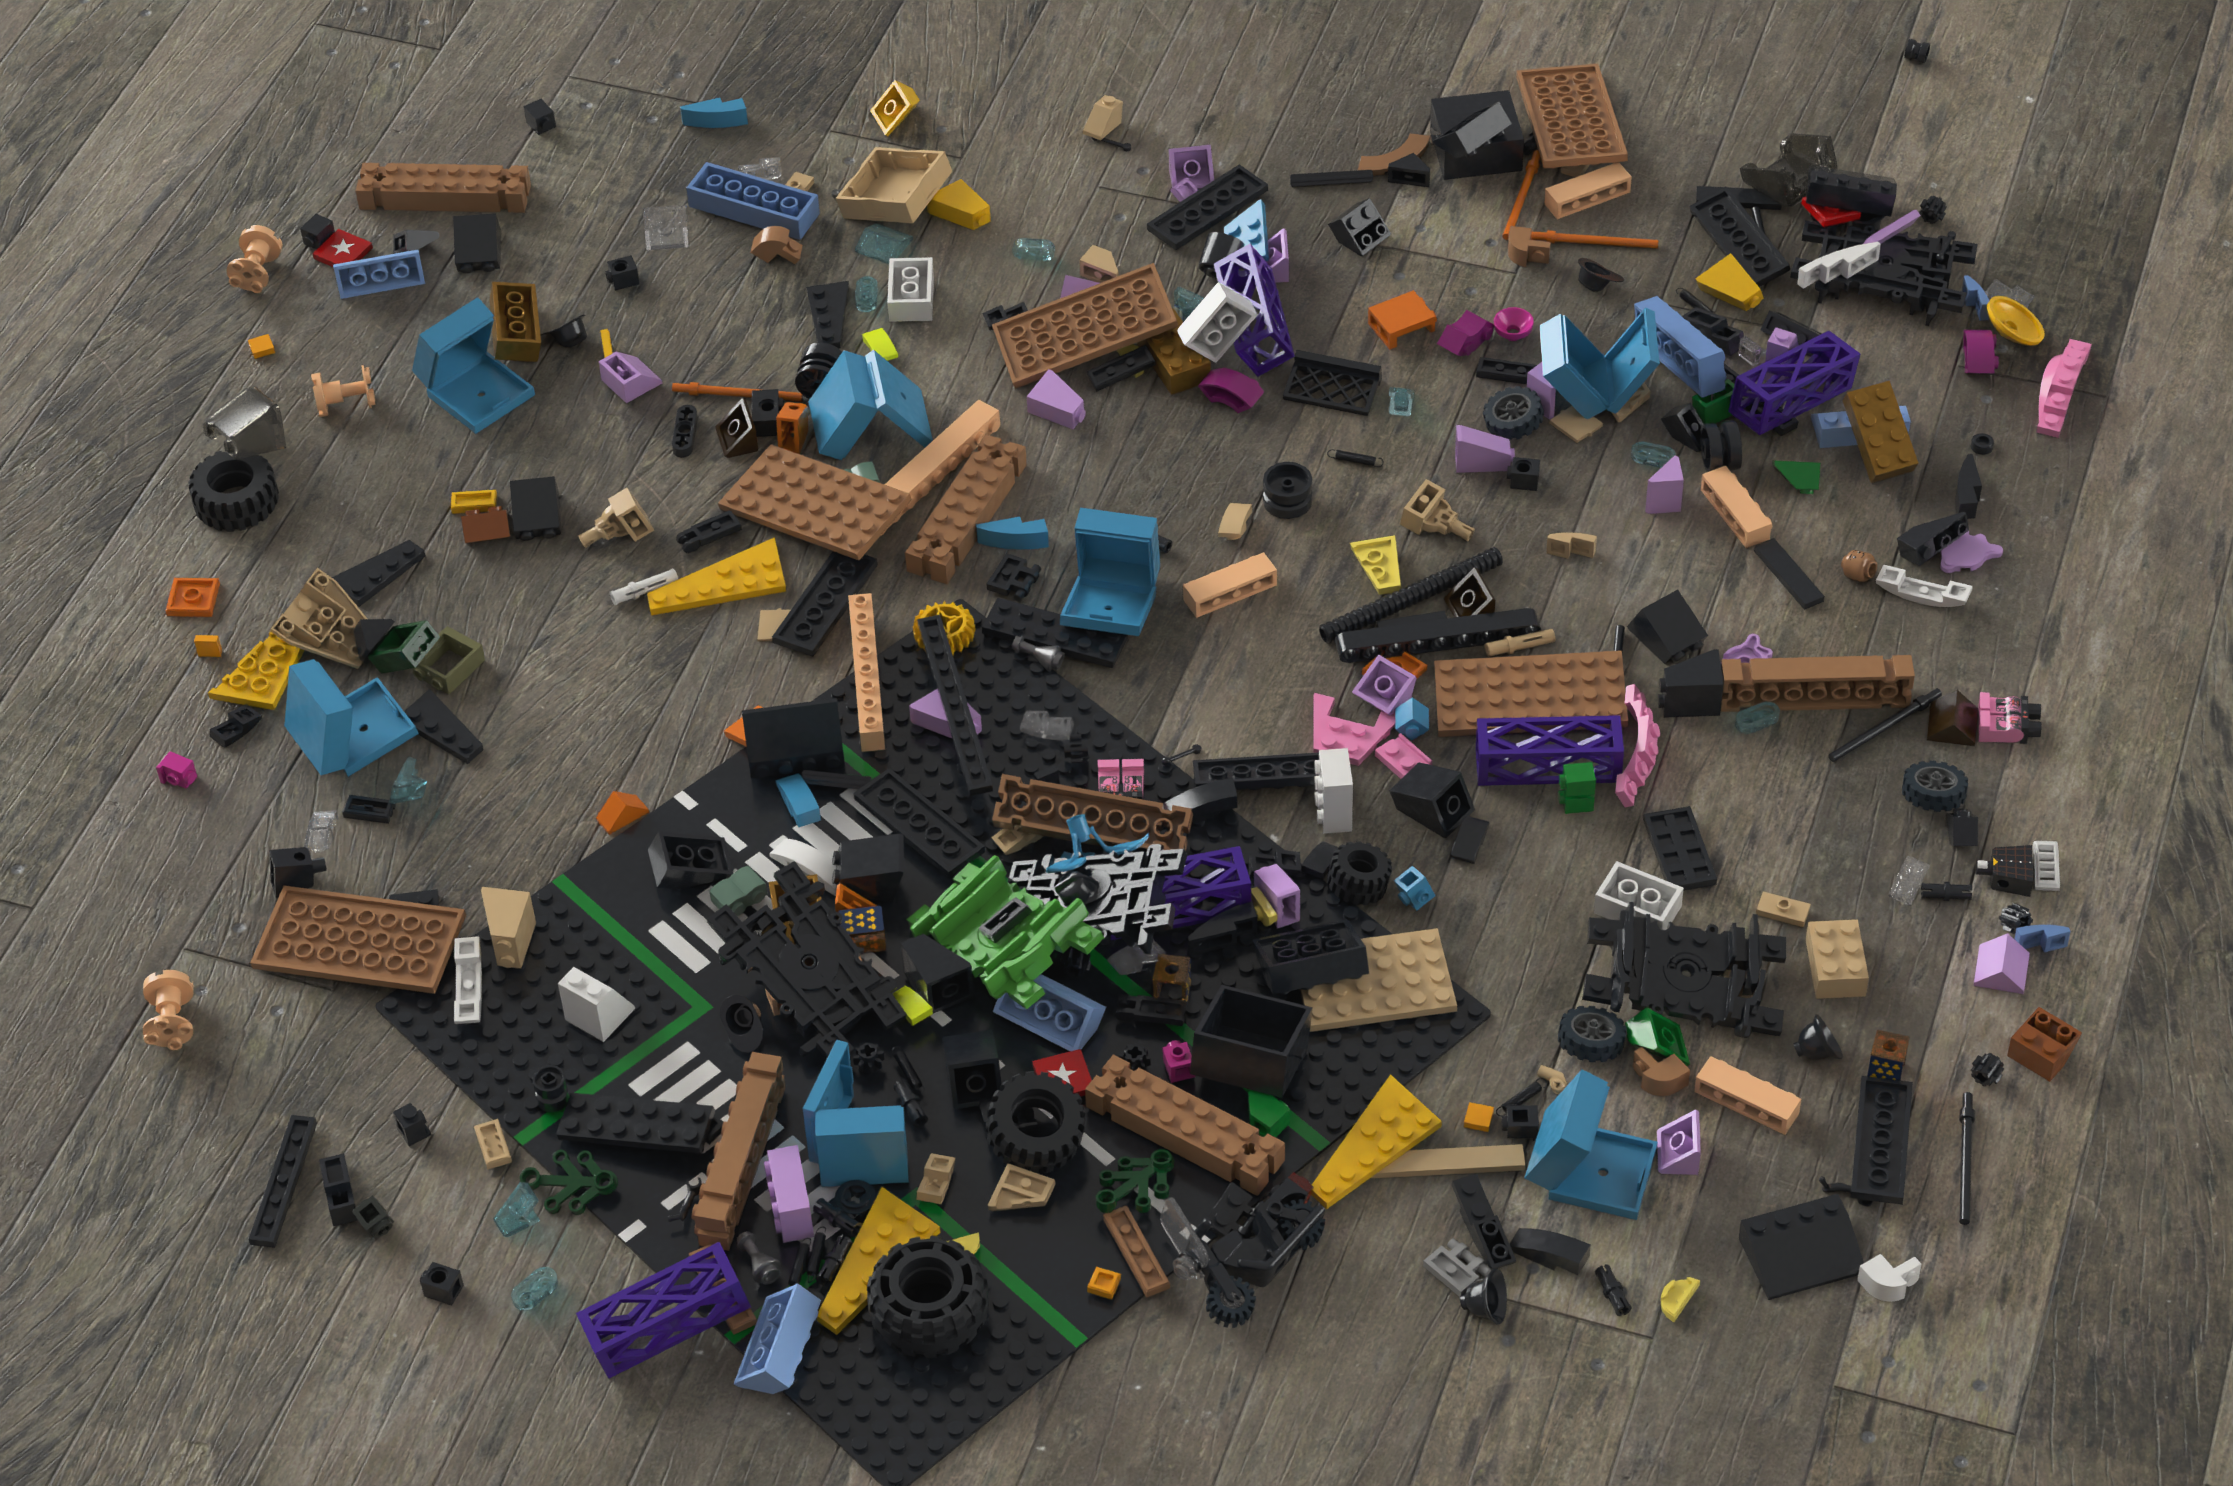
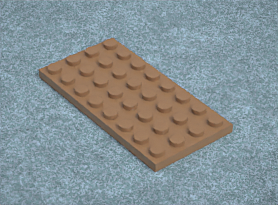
[1516,64,1628,169]
[992,263,1179,389]
[718,444,912,560]
[1434,651,1628,737]
[250,886,466,994]

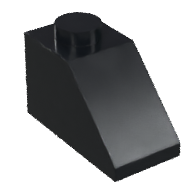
[1661,403,1703,452]

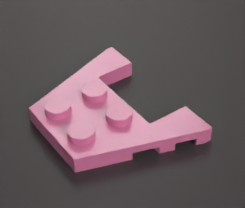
[1314,693,1395,766]

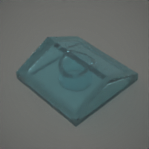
[855,223,913,264]

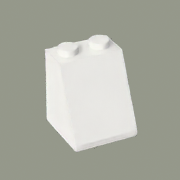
[558,967,635,1042]

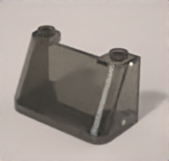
[1740,133,1838,207]
[203,386,286,460]

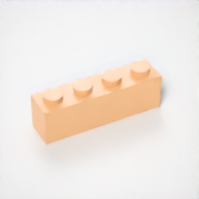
[1544,163,1632,219]
[1701,466,1772,548]
[1183,552,1277,618]
[1694,1056,1801,1135]

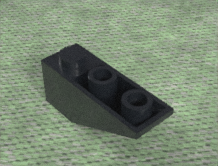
[1897,512,1969,566]

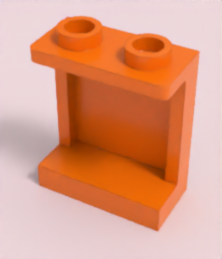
[1368,290,1437,350]

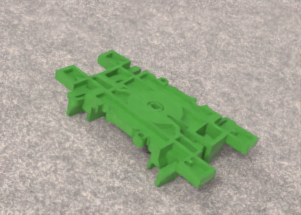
[907,855,1104,1009]

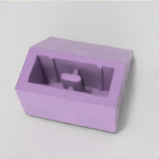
[599,351,662,403]

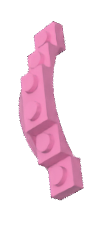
[2037,339,2091,438]
[1615,684,1660,808]

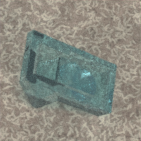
[1174,286,1204,323]
[1389,387,1415,416]
[389,756,427,804]
[493,1182,539,1237]

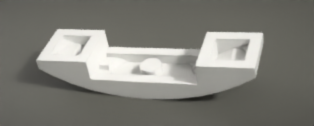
[1876,565,1972,607]
[769,839,836,896]
[454,937,482,1024]

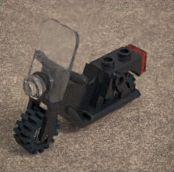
[1160,1172,1325,1328]

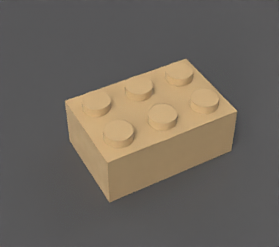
[1806,920,1869,999]

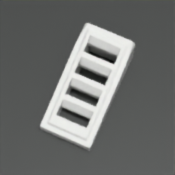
[2032,841,2060,891]

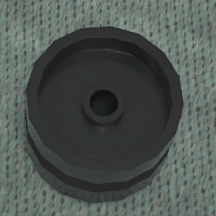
[1700,420,1742,472]
[1263,462,1312,519]

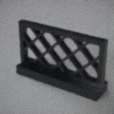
[1283,350,1382,416]

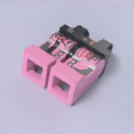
[1978,692,2042,744]
[1098,759,1144,800]

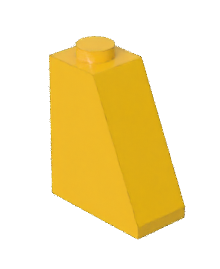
[927,179,991,230]
[1695,253,1764,311]

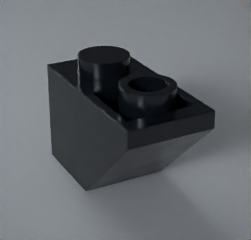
[1946,809,1978,846]

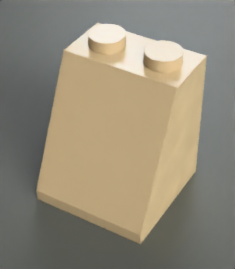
[481,887,536,968]

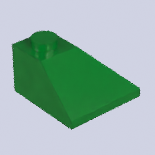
[1772,460,1821,494]
[1625,1008,1690,1066]

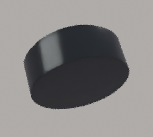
[1971,433,1994,455]

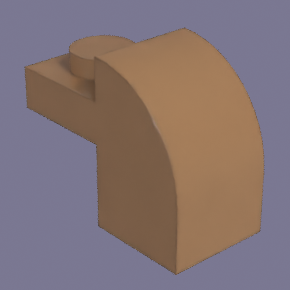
[750,226,803,264]
[1508,226,1551,267]
[1633,1047,1690,1096]

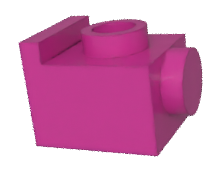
[156,751,197,789]
[1163,1040,1195,1083]

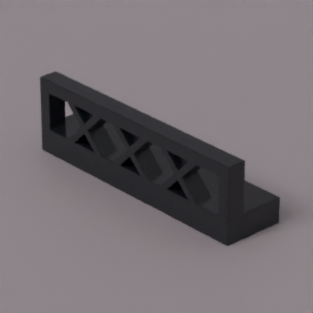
[1760,310,1838,361]

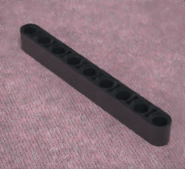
[1335,608,1541,663]

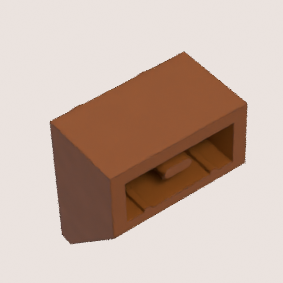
[461,506,511,543]
[2007,1007,2082,1082]

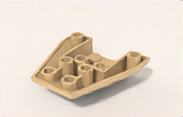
[270,568,367,669]

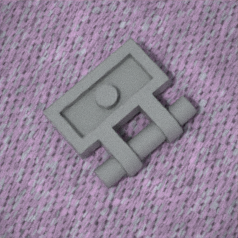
[1423,1238,1491,1297]

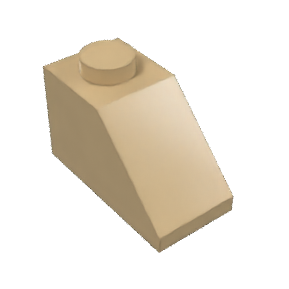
[1083,95,1123,140]
[1079,245,1118,283]

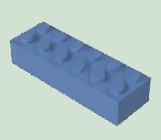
[686,162,820,240]
[1634,296,1726,397]

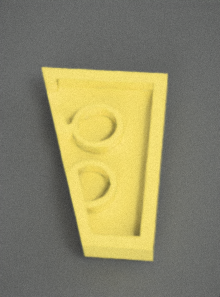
[1350,535,1401,595]

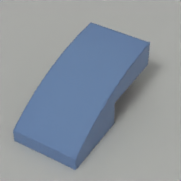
[1962,275,1989,321]
[2014,925,2071,952]

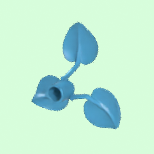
[1046,814,1149,873]

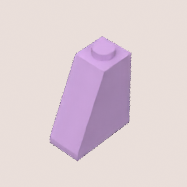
[1764,328,1799,384]
[1027,369,1086,429]
[1455,425,1515,473]
[909,689,982,738]
[1254,864,1300,929]

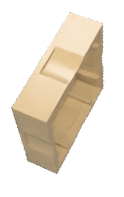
[835,147,953,223]

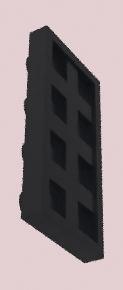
[1643,806,1717,891]

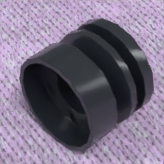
[795,343,842,399]

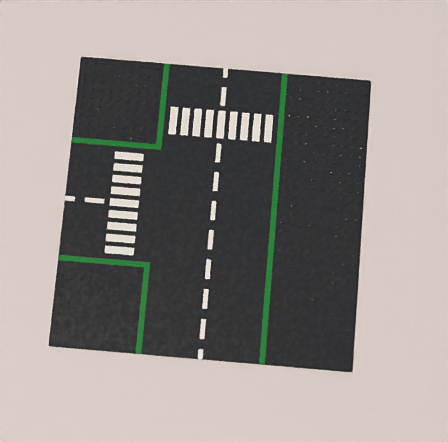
[375,599,1491,1486]

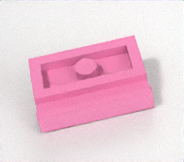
[1375,733,1432,779]

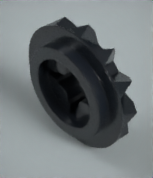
[835,1180,876,1217]

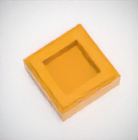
[248,334,275,359]
[194,635,222,657]
[1464,1102,1494,1132]
[1087,1267,1121,1300]

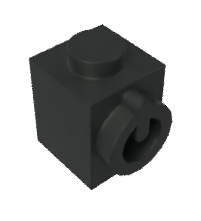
[352,1195,394,1238]

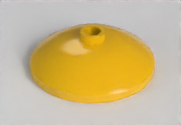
[1987,296,2045,346]

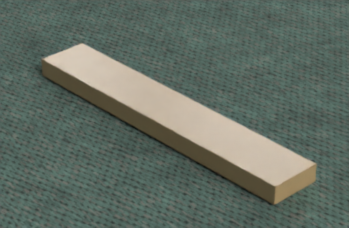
[1371,1144,1525,1179]

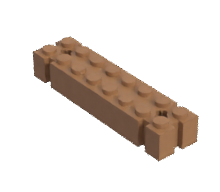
[355,163,531,213]
[905,434,1027,584]
[1721,655,1915,712]
[992,774,1193,852]
[692,1052,786,1251]
[1085,1054,1285,1196]

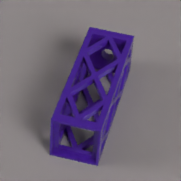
[1214,243,1295,377]
[1728,331,1861,435]
[1475,715,1624,786]
[1111,846,1251,940]
[576,1242,751,1379]

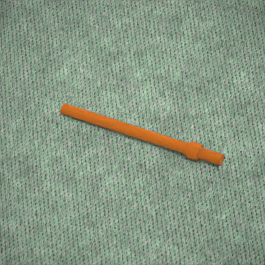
[1502,150,1541,240]
[1531,230,1658,249]
[672,382,803,402]

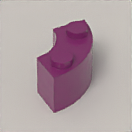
[1437,310,1494,356]
[1963,330,1999,374]
[1198,368,1264,413]

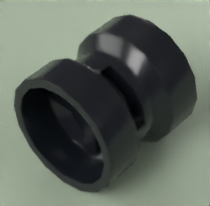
[1904,39,1930,63]

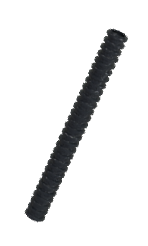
[1319,547,1503,644]

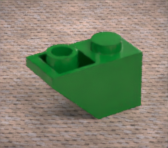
[1248,1089,1290,1138]

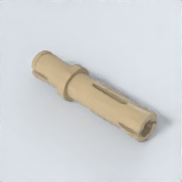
[1485,629,1556,657]

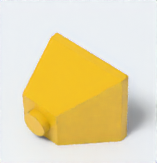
[870,80,920,136]

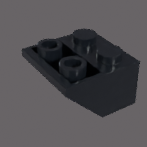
[1328,198,1391,256]

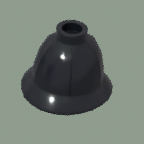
[1793,1014,1843,1060]
[1460,1268,1507,1325]

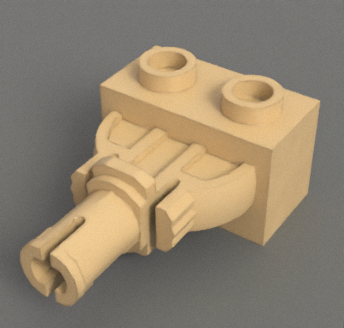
[1400,479,1475,541]
[578,488,654,548]

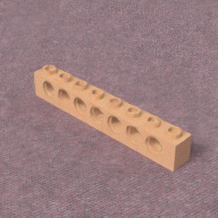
[848,593,885,752]

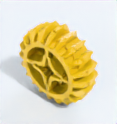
[913,600,975,655]

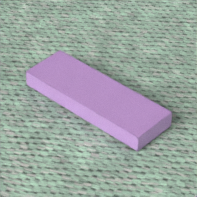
[1863,210,1921,244]

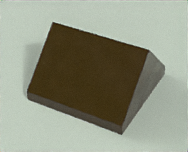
[715,398,758,458]
[1443,567,1496,618]
[1927,690,1978,746]

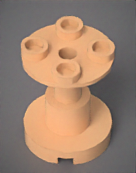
[227,225,283,293]
[311,365,376,417]
[143,970,194,1050]

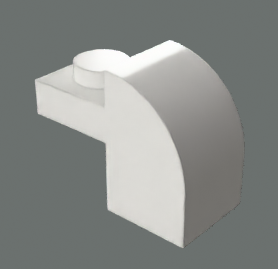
[1857,1254,1921,1302]

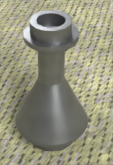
[1012,636,1065,672]
[737,1231,781,1285]

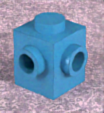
[1395,697,1429,740]
[1394,866,1435,911]

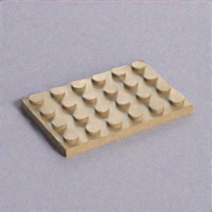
[1300,928,1457,1032]

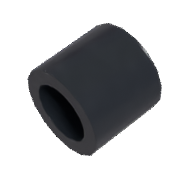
[1198,232,1245,279]

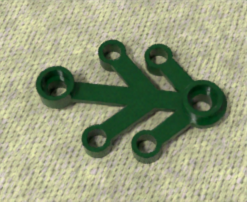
[520,1150,618,1215]
[1096,1150,1174,1213]

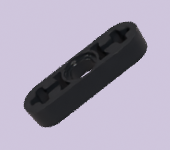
[672,405,698,458]

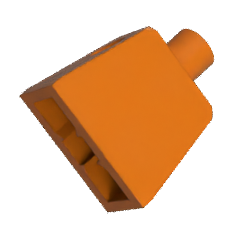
[776,402,809,454]

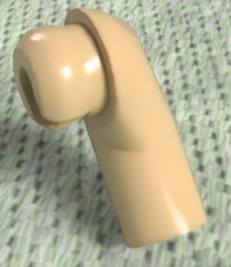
[1537,1065,1567,1094]

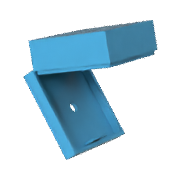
[412,297,535,434]
[1540,307,1660,419]
[808,350,933,460]
[1060,508,1160,636]
[284,659,419,777]
[803,1040,909,1187]
[1524,1069,1658,1220]

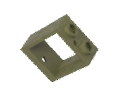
[412,626,485,694]

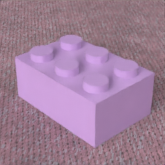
[764,1145,814,1243]

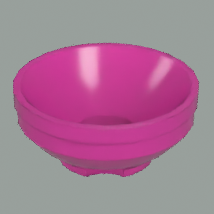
[1494,307,1534,341]

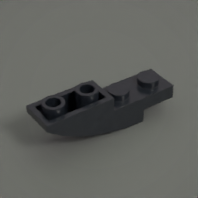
[1452,1173,1516,1270]

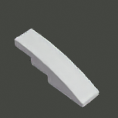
[1797,242,1881,289]

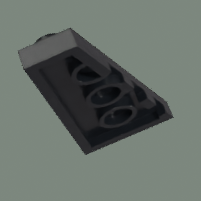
[806,281,849,348]
[332,540,426,607]
[404,689,483,764]

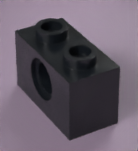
[752,389,784,437]

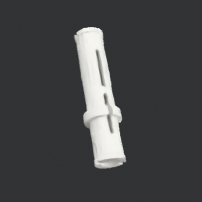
[610,569,678,605]

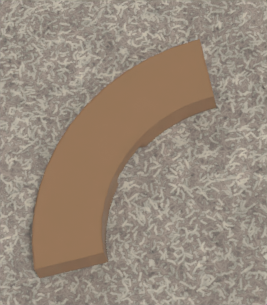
[1358,133,1430,176]

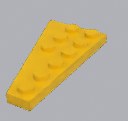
[647,537,786,616]
[208,632,304,710]
[1310,1074,1442,1209]
[817,1187,941,1335]

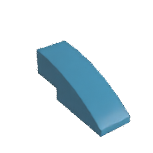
[680,98,748,128]
[976,517,1049,550]
[776,774,821,828]

